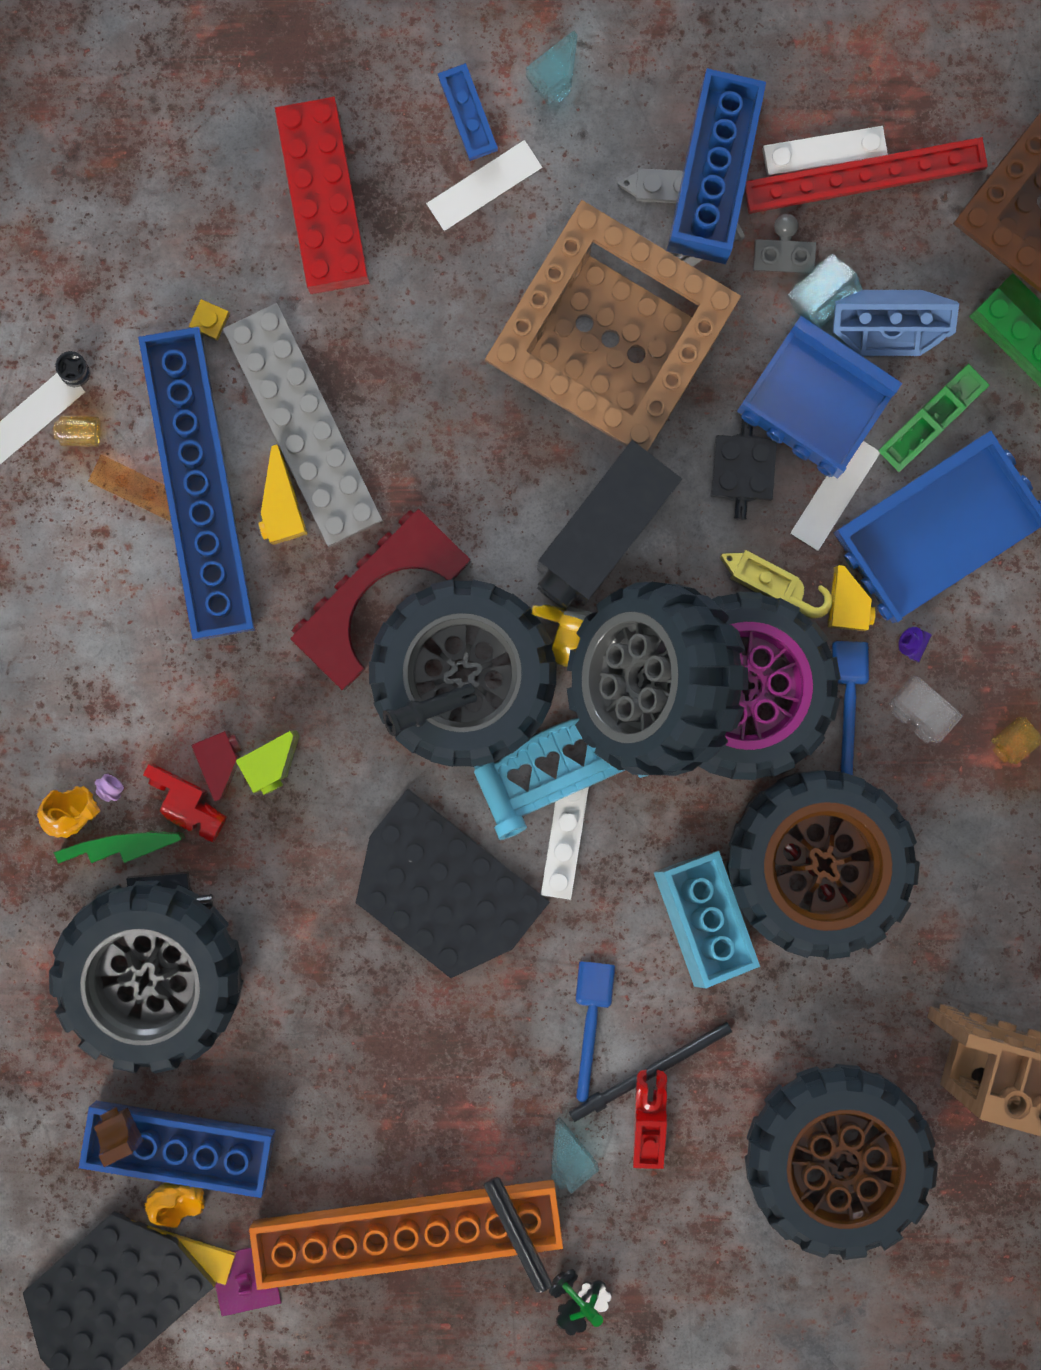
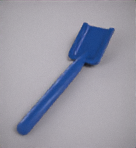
[832,641,869,775]
[576,962,615,1102]

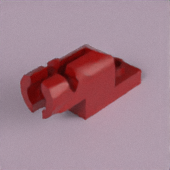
[143,764,227,843]
[633,1070,667,1169]

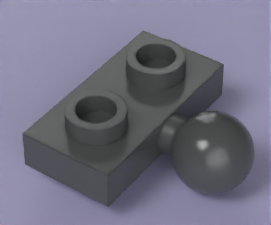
[753,214,816,274]

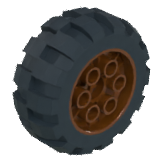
[744,1064,938,1260]

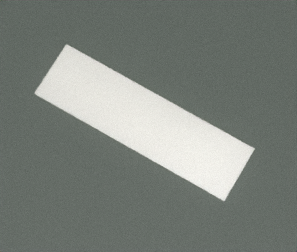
[426,140,543,231]
[0,373,85,464]
[790,441,880,551]

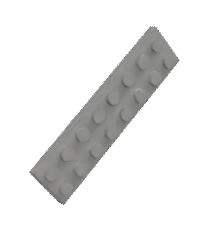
[223,303,383,547]

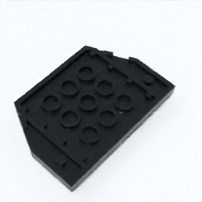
[356,789,550,978]
[23,1211,217,1370]

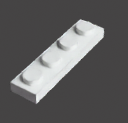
[541,787,589,900]

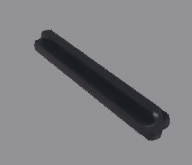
[484,1177,552,1293]

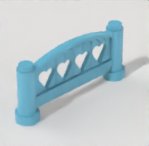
[474,718,648,840]

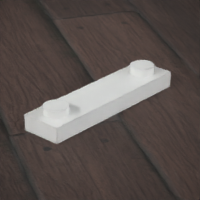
[762,126,888,177]

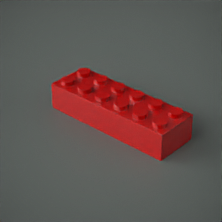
[274,96,370,294]

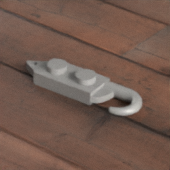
[618,168,683,203]

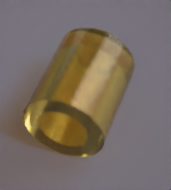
[53,415,101,447]

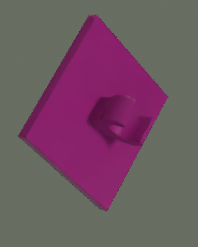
[215,1247,281,1317]

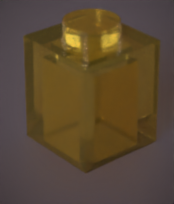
[991,717,1041,764]

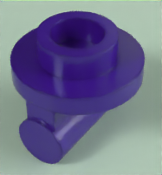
[898,627,932,662]

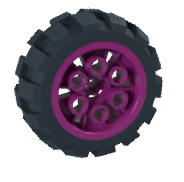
[664,592,841,780]

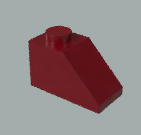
[191,731,242,802]

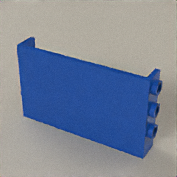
[833,431,1041,623]

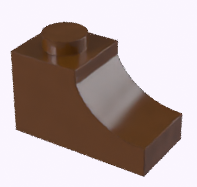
[94,1107,144,1167]

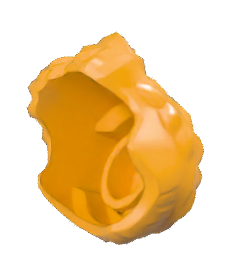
[37,786,100,838]
[145,1182,205,1228]

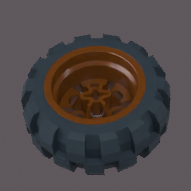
[727,770,920,960]

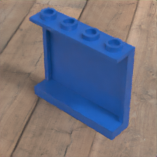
[737,316,902,479]

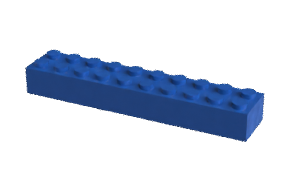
[138,327,255,641]

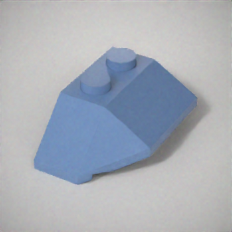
[833,290,959,356]

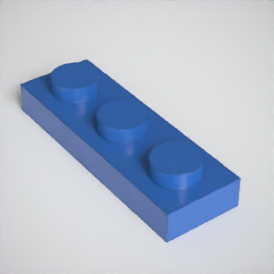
[438,63,498,161]

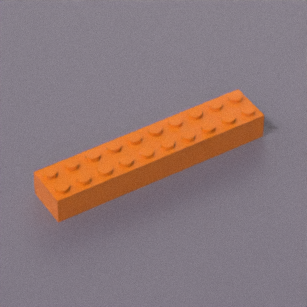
[249,1179,563,1290]

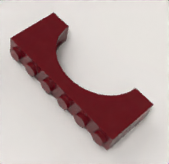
[290,508,471,691]

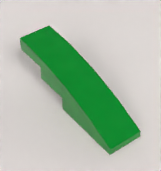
[878,363,990,472]
[54,831,185,864]

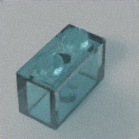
[788,254,863,328]

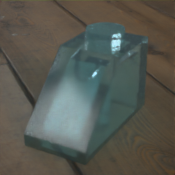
[526,31,578,105]
[551,1117,600,1194]

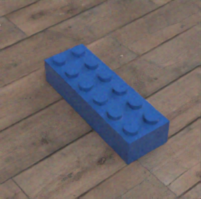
[666,68,766,264]
[79,1100,276,1198]

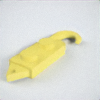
[720,550,832,619]

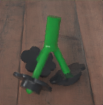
[549,1269,612,1336]

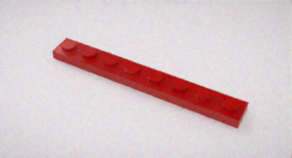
[744,137,988,214]

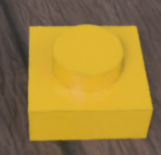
[188,299,230,341]

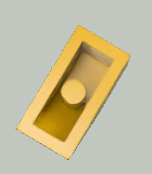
[828,565,875,631]

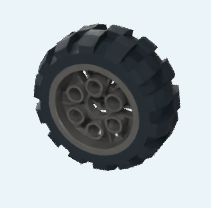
[566,581,748,776]

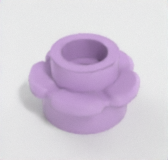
[95,774,124,802]

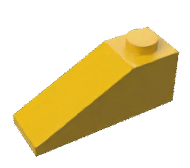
[258,444,308,545]

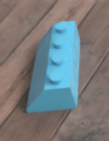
[653,851,760,989]

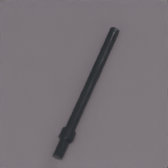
[569,1021,732,1123]

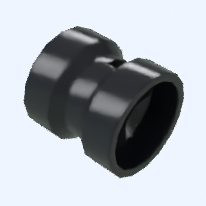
[55,351,90,388]

